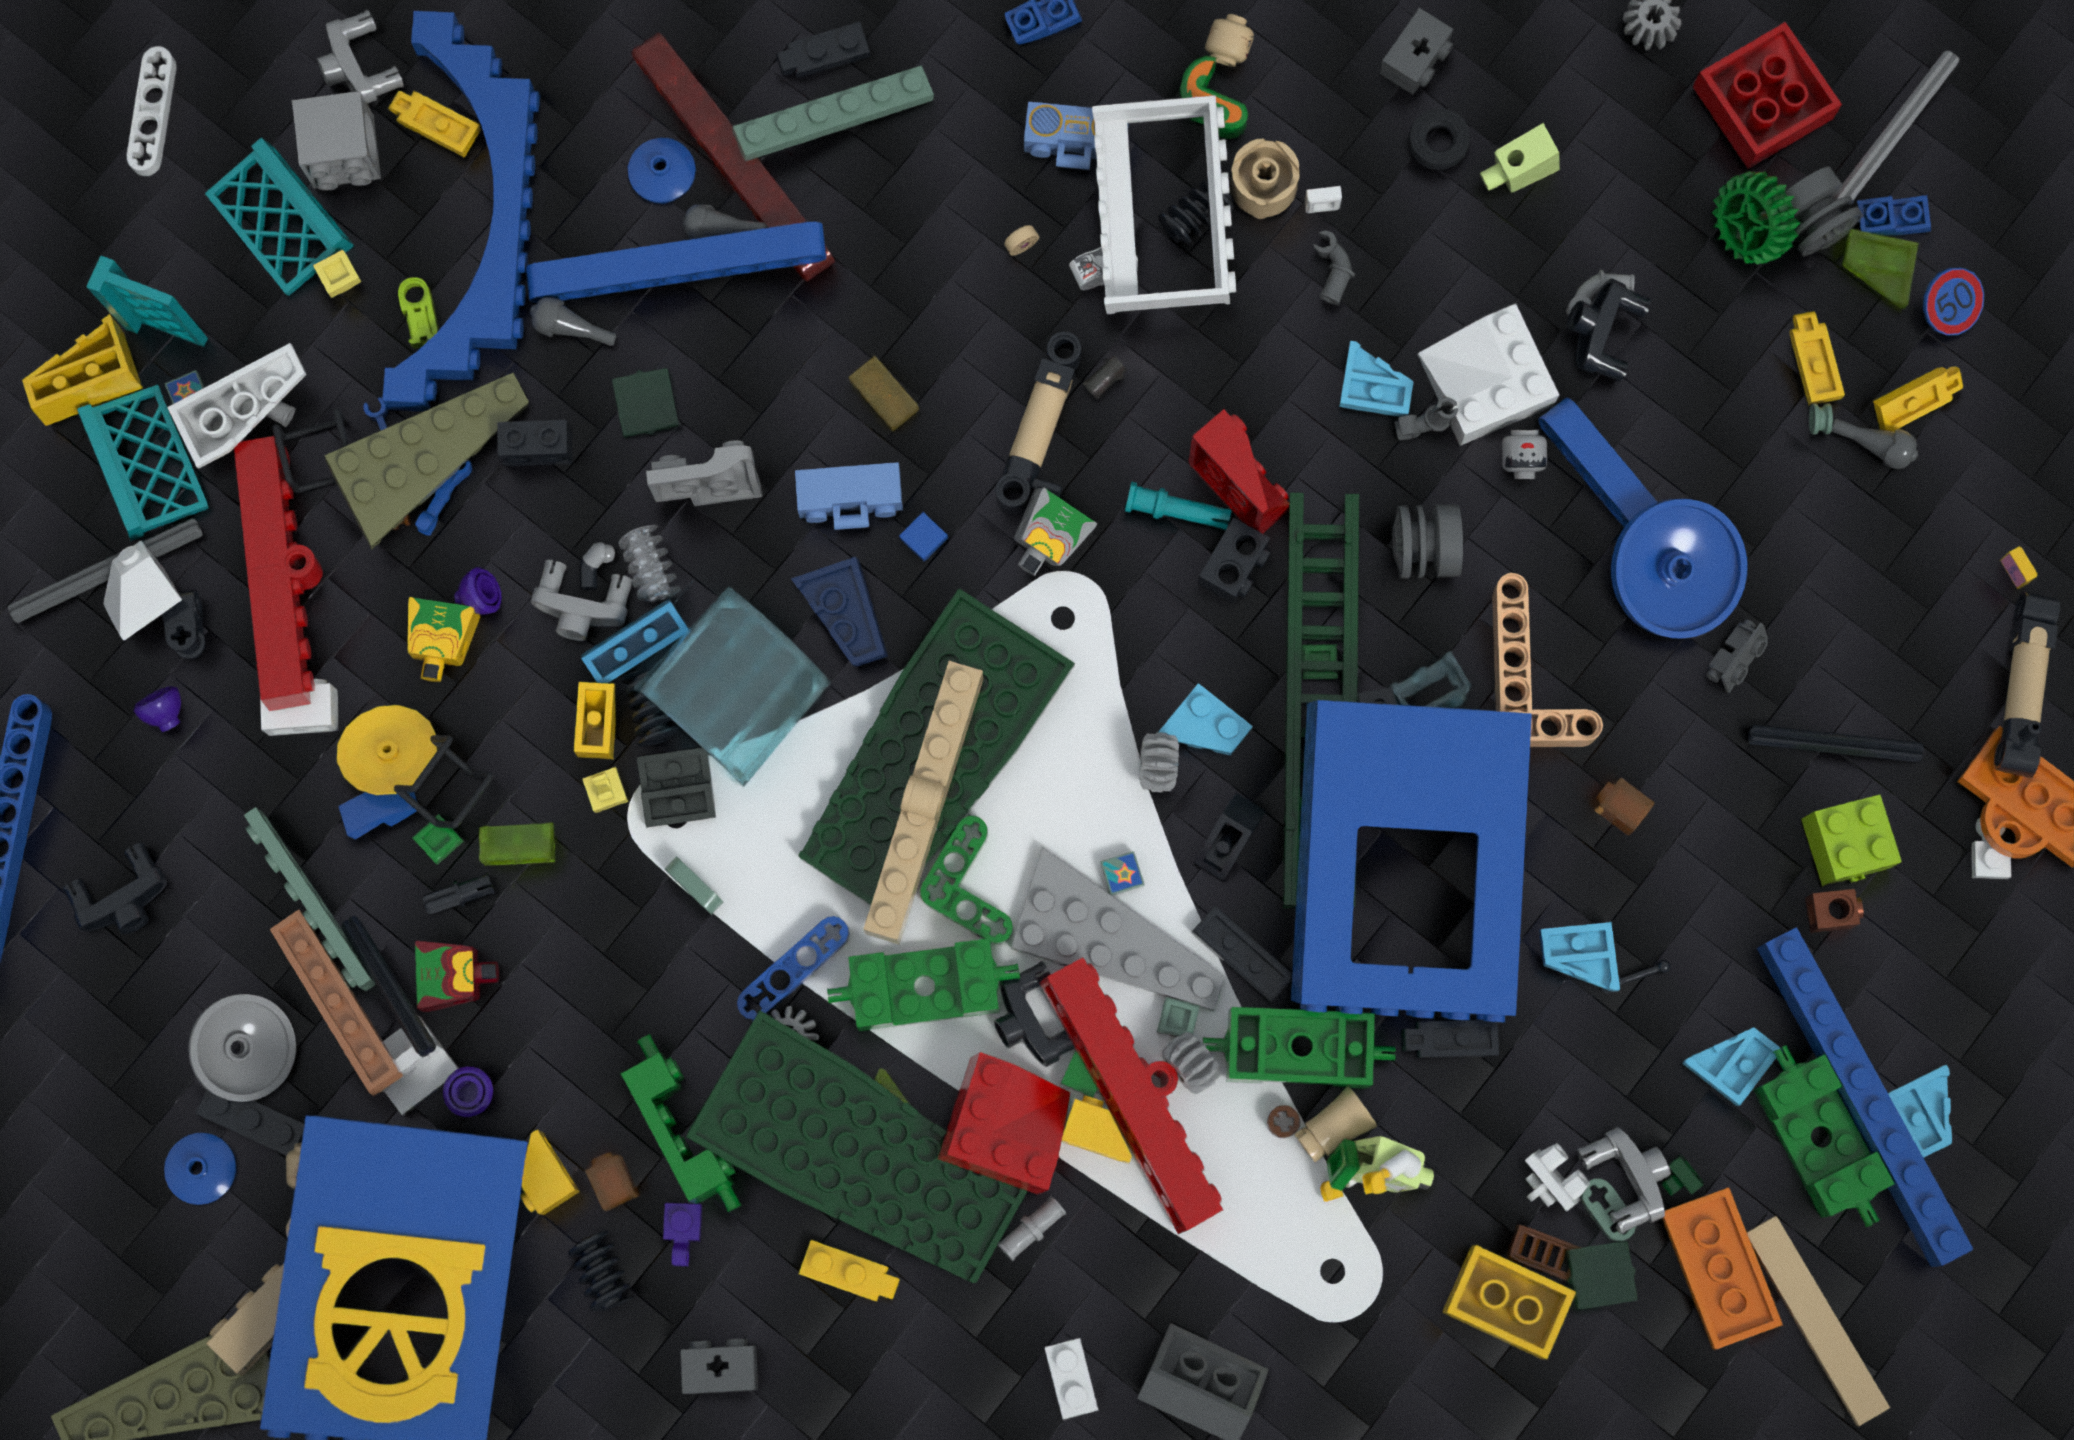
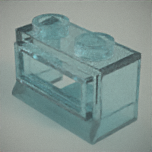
[1389,651,1472,708]

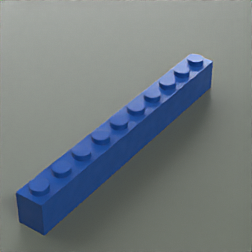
[1757,927,1974,1267]

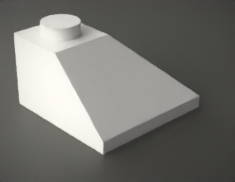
[103,541,182,640]

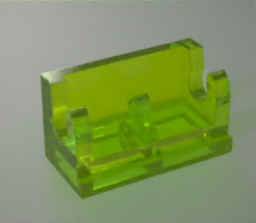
[479,822,555,866]

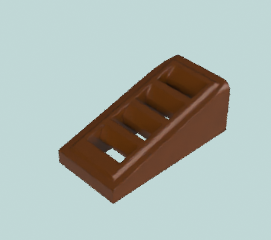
[1505,1224,1586,1284]

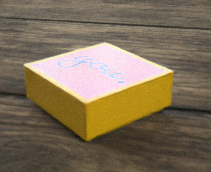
[2000,546,2037,589]

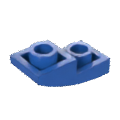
[1004,0,1083,45]
[1857,195,1931,236]
[339,792,417,839]

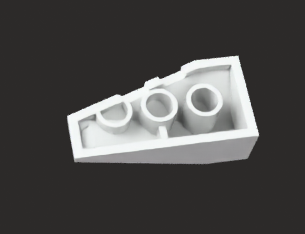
[167,343,307,468]

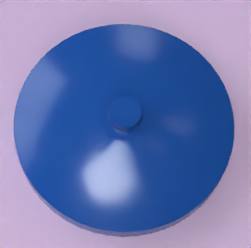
[1611,499,1747,638]

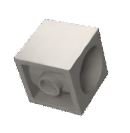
[292,91,381,190]

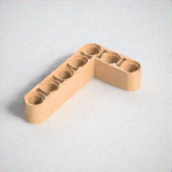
[1492,573,1603,747]

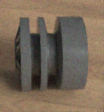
[1785,166,1864,257]
[1392,504,1463,579]

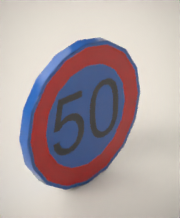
[1923,267,1984,336]

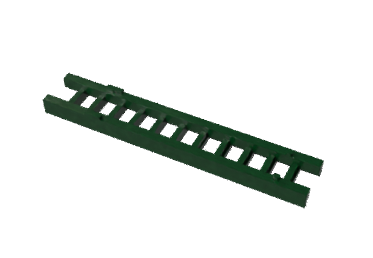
[1283,492,1359,909]

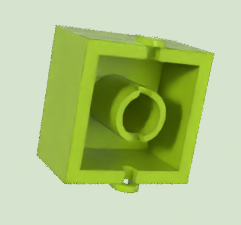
[1801,795,1902,886]

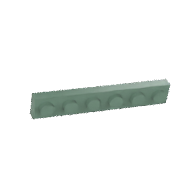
[732,66,934,161]
[244,807,375,991]

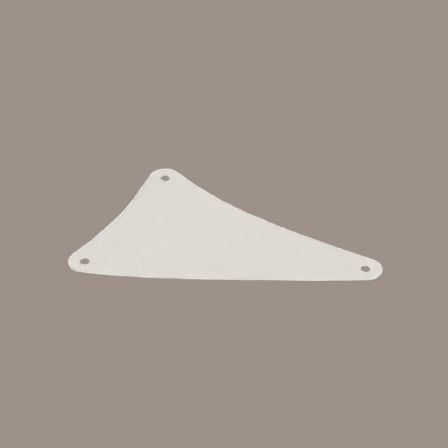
[627,571,1383,1322]

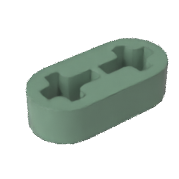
[664,856,724,915]
[1580,1179,1636,1241]

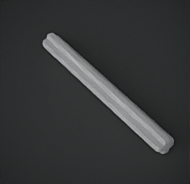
[1833,51,1959,201]

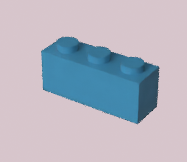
[581,599,689,683]

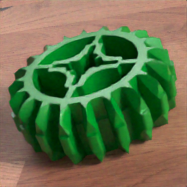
[1711,171,1800,265]

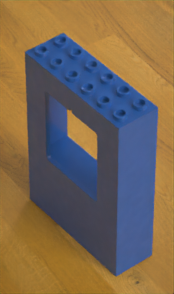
[1291,700,1532,1022]

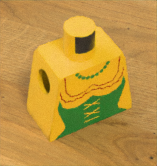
[408,597,480,682]

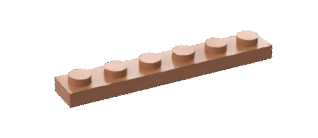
[270,909,404,1096]

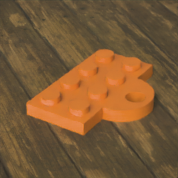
[1958,726,2074,868]

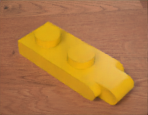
[388,91,481,158]
[1790,311,1845,406]
[1873,367,1963,431]
[799,1240,900,1302]

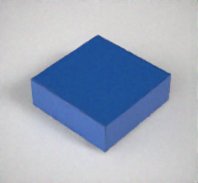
[899,512,948,562]

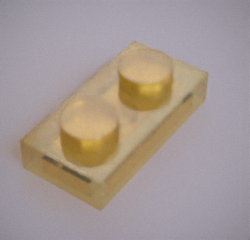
[849,356,919,431]

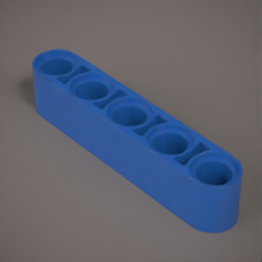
[1538,397,1657,528]

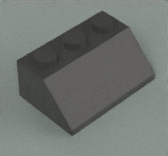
[1137,1323,1269,1440]

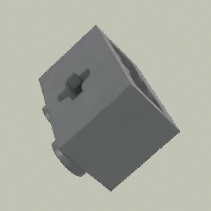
[1379,8,1453,94]
[681,1339,758,1394]

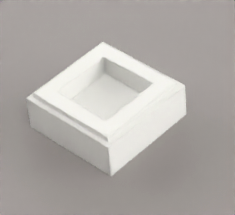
[1304,186,1342,213]

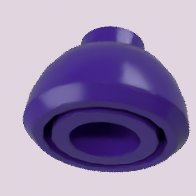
[454,567,502,615]
[133,686,181,732]
[443,1067,493,1117]

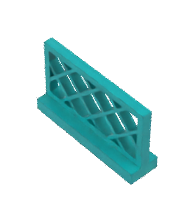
[205,138,354,296]
[86,256,208,347]
[77,385,209,541]

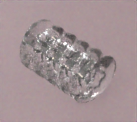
[618,525,681,602]

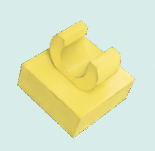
[313,250,361,298]
[583,767,628,813]

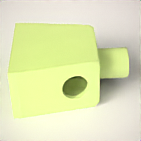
[1480,123,1560,192]

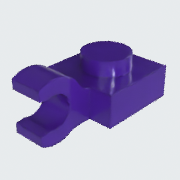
[663,1203,702,1266]

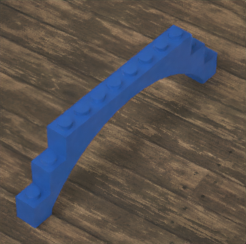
[382,11,540,412]

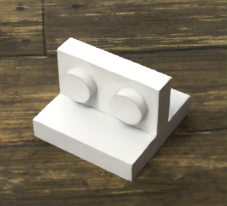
[382,1015,459,1116]

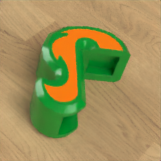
[1179,56,1248,139]

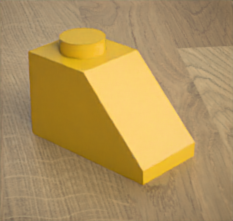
[574,682,616,759]
[1062,1096,1132,1165]
[520,1130,580,1215]

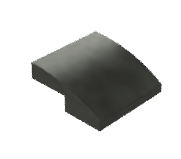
[637,746,716,828]

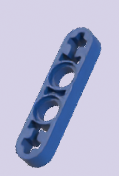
[737,916,850,1020]

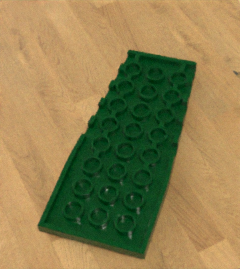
[798,589,1075,906]
[685,1011,1027,1283]

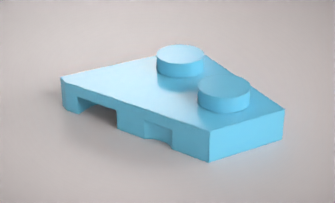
[1339,340,1413,417]
[1159,683,1253,755]
[1539,922,1620,992]
[1682,1027,1780,1106]
[1888,1064,1952,1158]

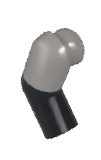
[580,542,615,591]

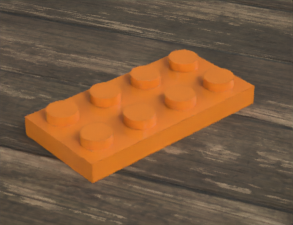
[1662,1188,1783,1350]

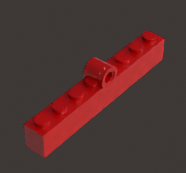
[234,436,323,711]
[1039,957,1223,1234]

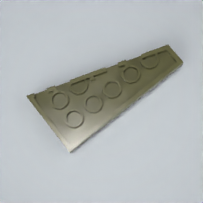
[325,373,529,550]
[51,1335,271,1440]

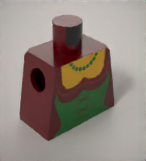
[415,941,499,1012]

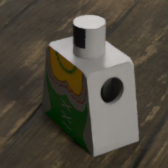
[1014,487,1098,576]

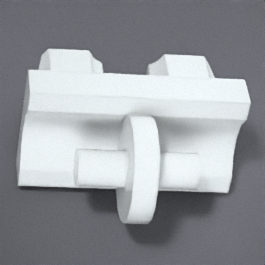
[1525,1143,1590,1211]

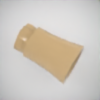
[1294,1086,1377,1162]

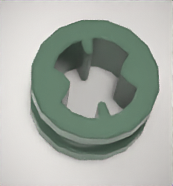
[1809,403,1833,435]

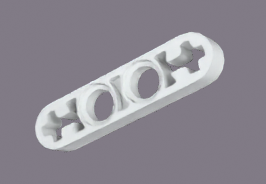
[127,46,176,176]

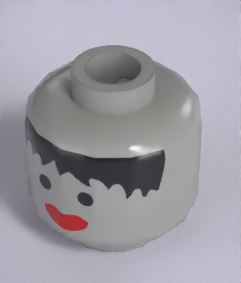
[1502,430,1547,479]

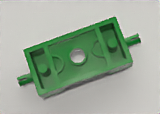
[827,938,1020,1031]
[1202,1007,1396,1089]
[621,1035,741,1212]
[1753,1045,1894,1227]

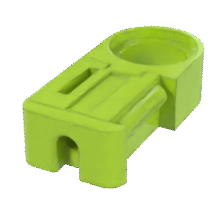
[398,277,439,349]

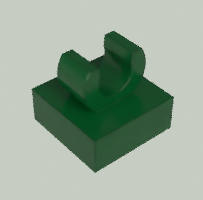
[1662,1153,1704,1196]

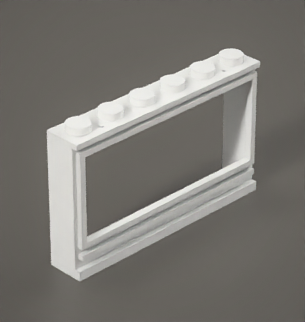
[1092,96,1236,314]

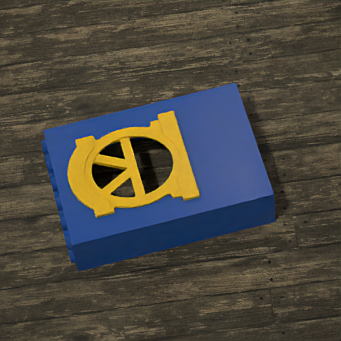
[260,1115,527,1440]

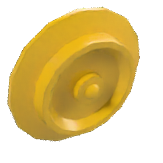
[337,705,437,795]

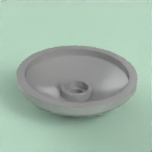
[188,994,296,1102]

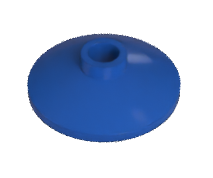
[628,138,696,203]
[164,1133,236,1205]

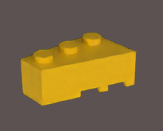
[22,314,143,426]

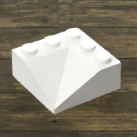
[1418,304,1559,446]

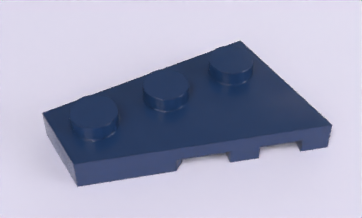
[791,557,888,667]

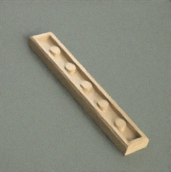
[1747,1216,1890,1426]

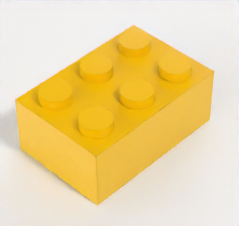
[1442,1245,1576,1359]

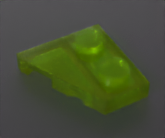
[1842,229,1919,309]

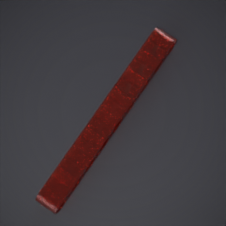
[631,32,835,282]

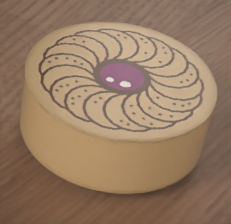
[1004,225,1039,256]

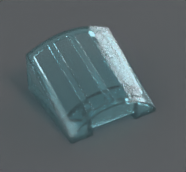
[633,587,830,787]

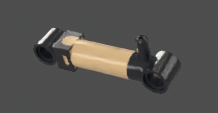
[996,331,1081,515]
[1994,591,2060,778]

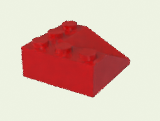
[1693,22,1842,169]
[1188,409,1290,534]
[938,1052,1071,1194]

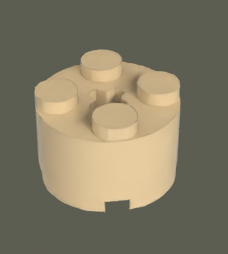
[1230,139,1300,219]

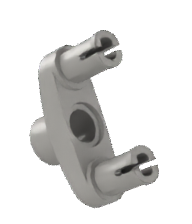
[317,10,404,104]
[531,560,633,641]
[1576,1127,1671,1234]

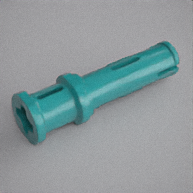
[1125,481,1232,530]

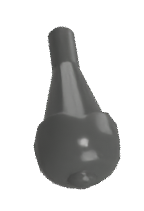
[682,204,768,239]
[530,296,617,346]
[1831,419,1918,469]

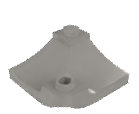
[646,441,762,506]

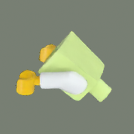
[1320,1136,1434,1202]

